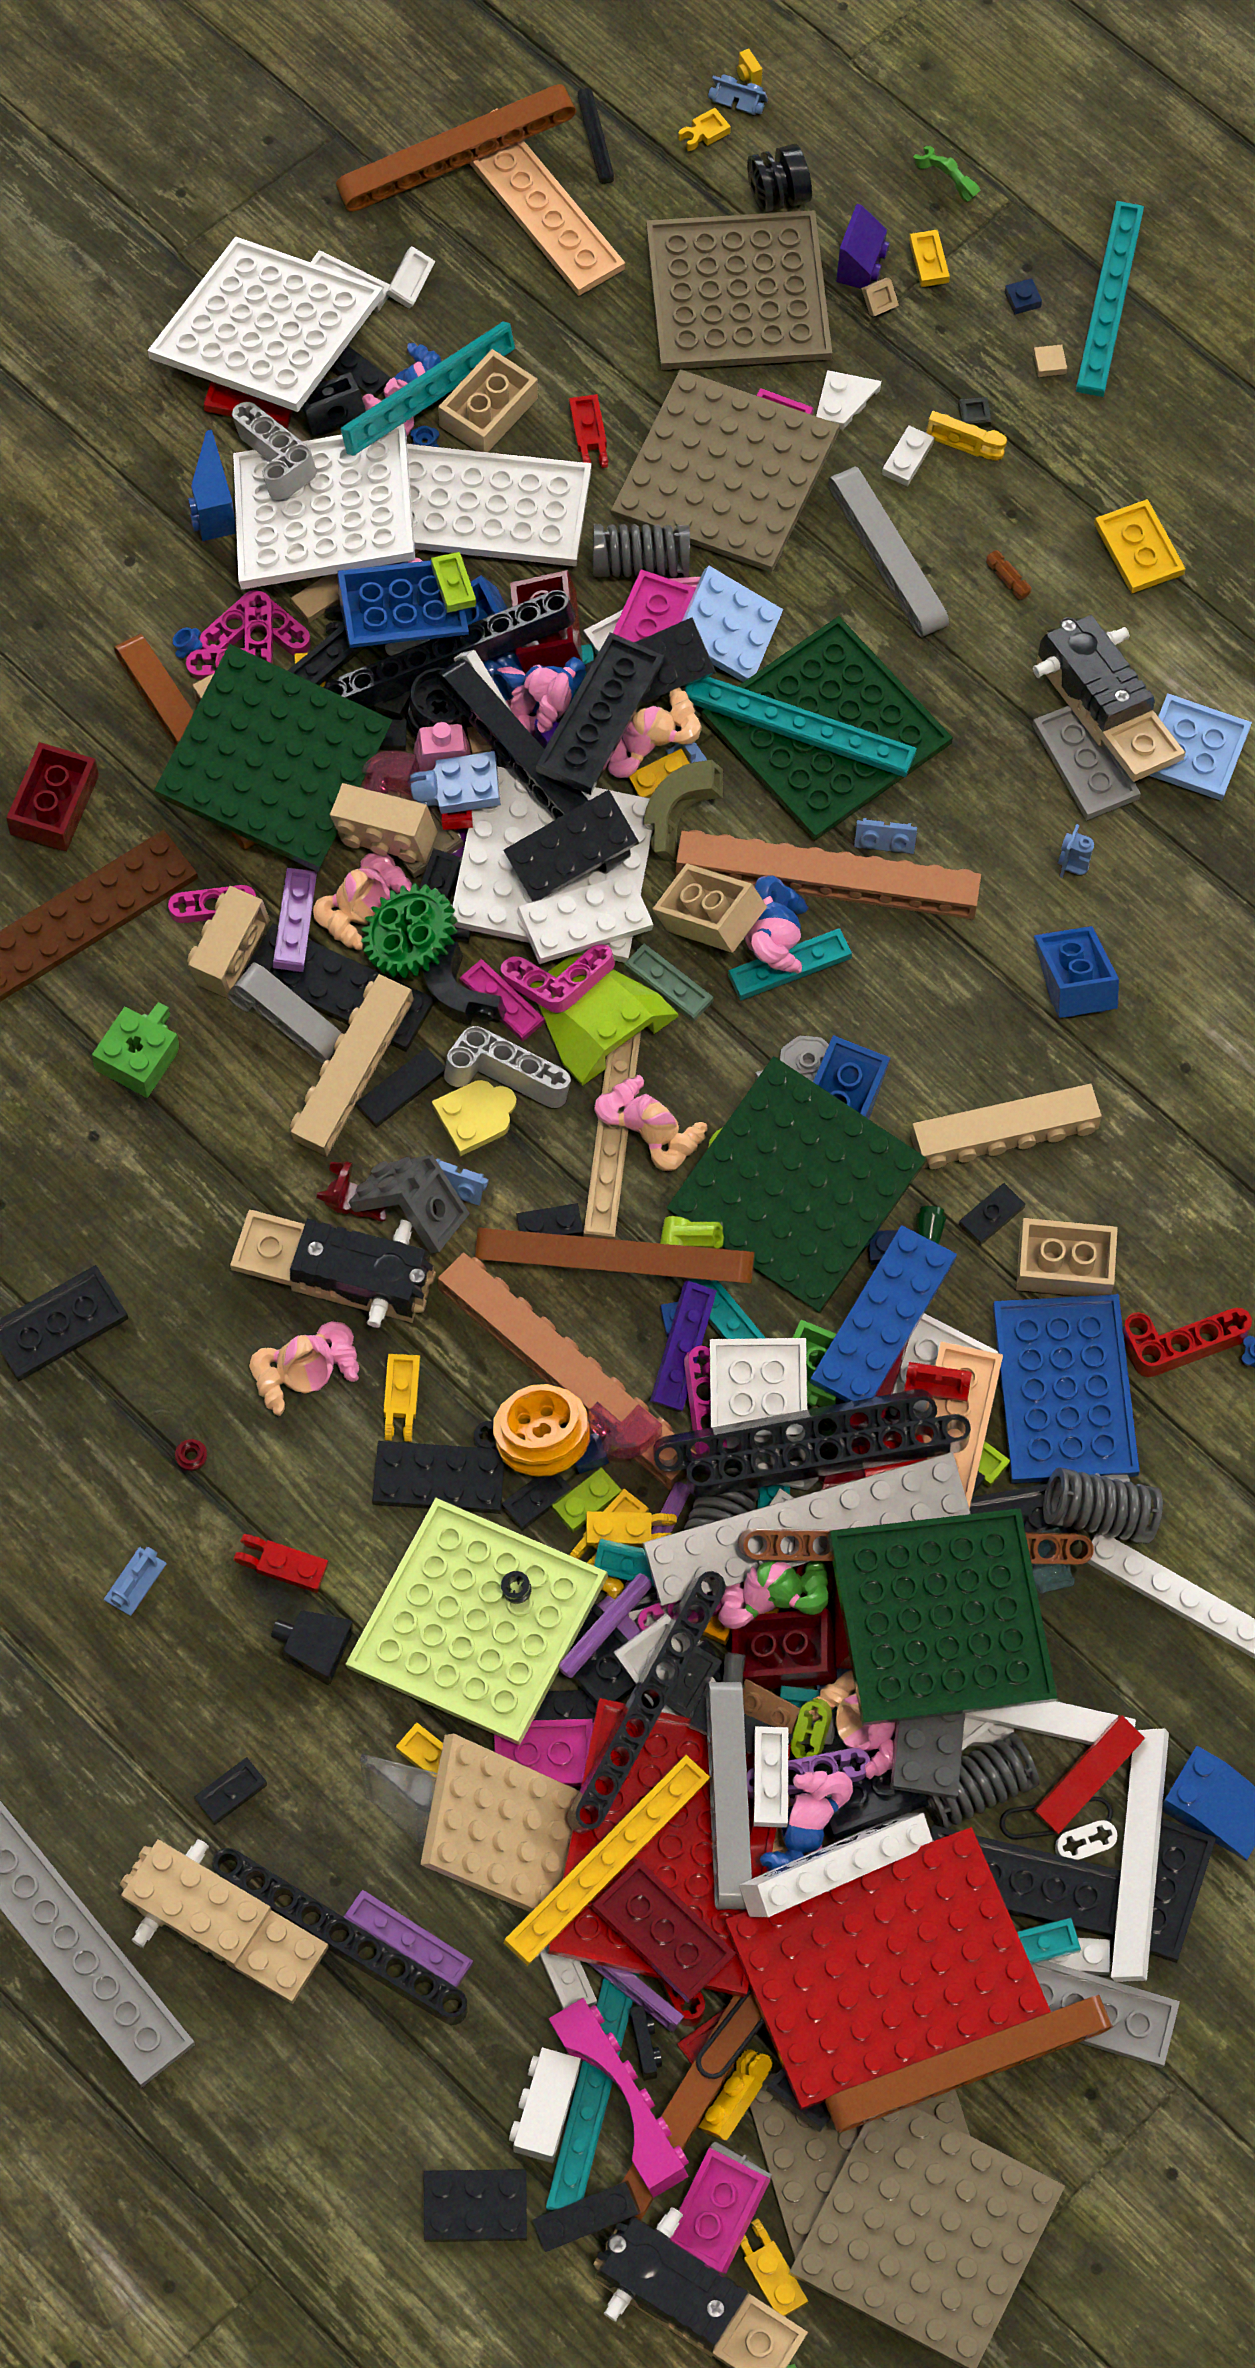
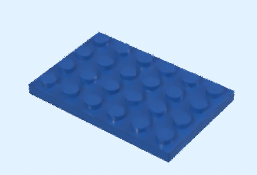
[993,1294,1140,1484]

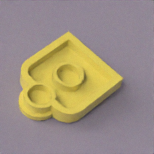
[432,1080,516,1156]

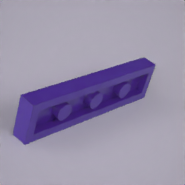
[650,1281,717,1412]

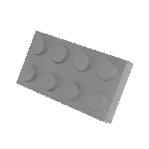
[1032,706,1141,820]

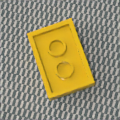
[1094,499,1186,594]

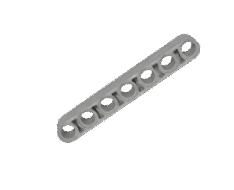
[828,466,949,637]
[706,1682,752,1910]

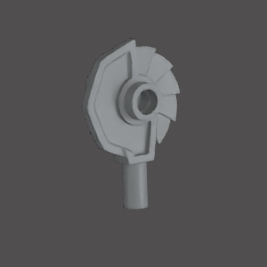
[755,1036,829,1082]

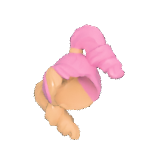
[608,688,702,778]
[313,852,412,950]
[594,1075,707,1171]
[249,1321,359,1416]
[809,1671,896,1779]

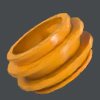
[493,1384,590,1477]

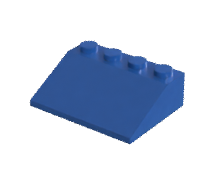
[338,560,469,648]

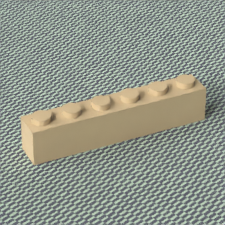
[290,974,414,1157]
[910,1084,1102,1169]

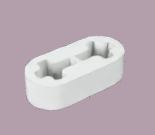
[1055,1820,1117,1860]

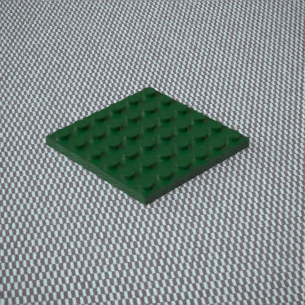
[701,616,953,841]
[153,644,393,872]
[667,1056,927,1313]
[828,1508,1057,1726]

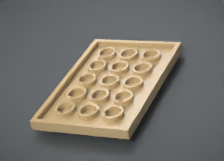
[420,1734,579,1912]

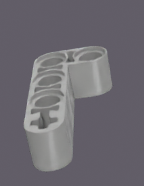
[232,402,317,500]
[228,963,341,1063]
[444,1026,571,1108]

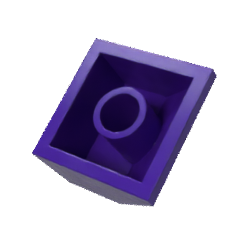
[836,204,890,289]

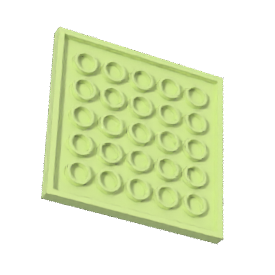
[346,1498,608,1745]

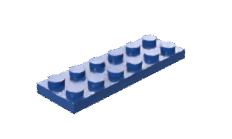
[810,1225,957,1402]

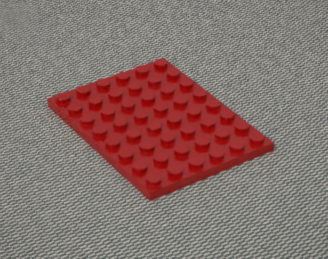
[548,1698,791,1997]
[724,1827,1051,2111]

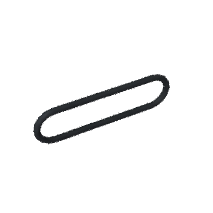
[1000,1796,1113,1840]
[696,1987,765,2079]

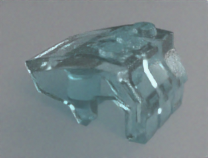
[1032,1528,1074,1593]

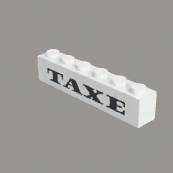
[739,1813,933,1917]

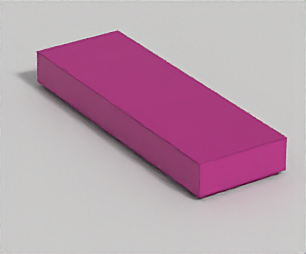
[459,959,545,1042]

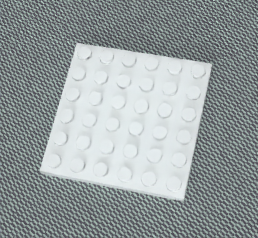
[148,237,384,412]
[233,424,415,590]
[452,766,652,963]

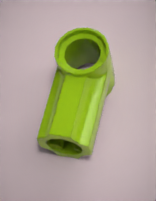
[660,1216,724,1249]

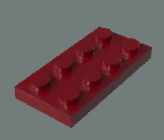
[591,1859,736,2003]

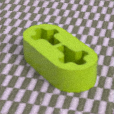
[791,1698,832,1759]

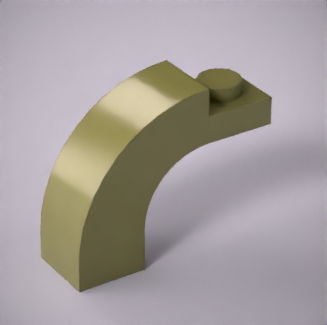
[644,760,723,861]

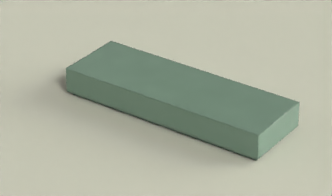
[624,943,714,1022]

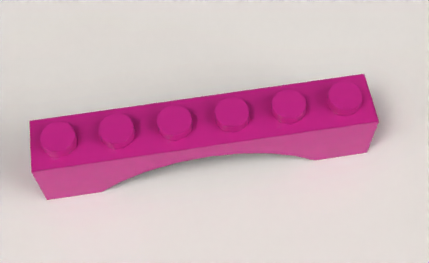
[549,1998,689,2198]

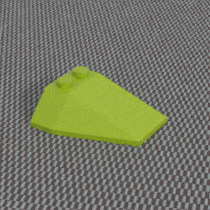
[530,953,678,1086]

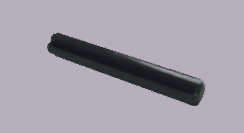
[578,87,614,184]

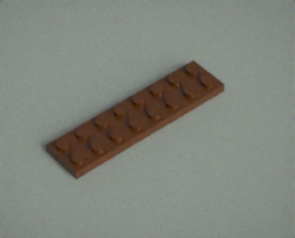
[0,830,198,1002]

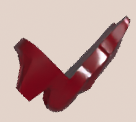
[316,1161,389,1222]

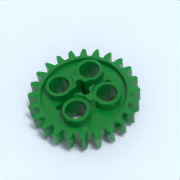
[361,883,458,978]

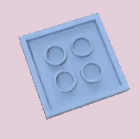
[682,566,783,682]
[1149,693,1252,801]

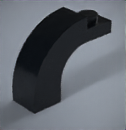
[423,941,506,1026]

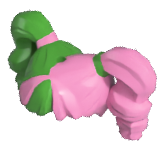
[718,1561,829,1629]

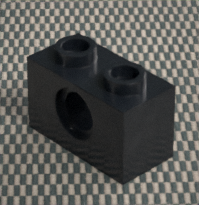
[301,372,366,436]

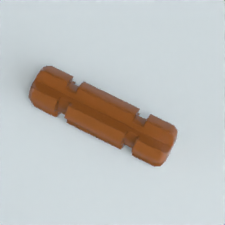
[986,550,1032,600]

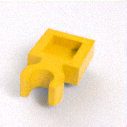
[678,108,731,151]

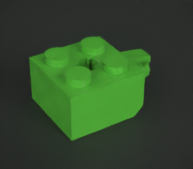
[92,1002,179,1098]
[793,1320,839,1407]

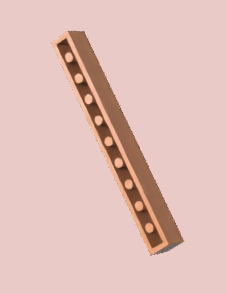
[676,830,981,920]
[438,1252,697,1491]

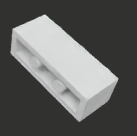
[509,2047,581,2163]

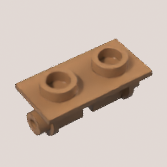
[743,1679,801,1734]

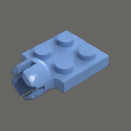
[410,751,501,814]

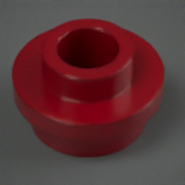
[175,1439,207,1471]

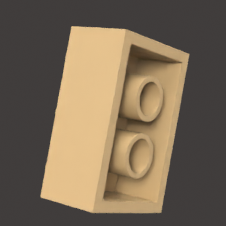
[438,349,538,452]
[330,783,438,863]
[653,863,767,953]
[187,886,270,999]
[1016,1218,1118,1296]

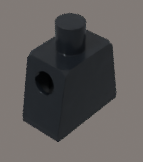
[271,1611,353,1686]

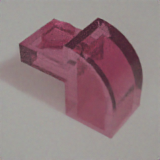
[362,751,420,795]
[589,1401,662,1459]

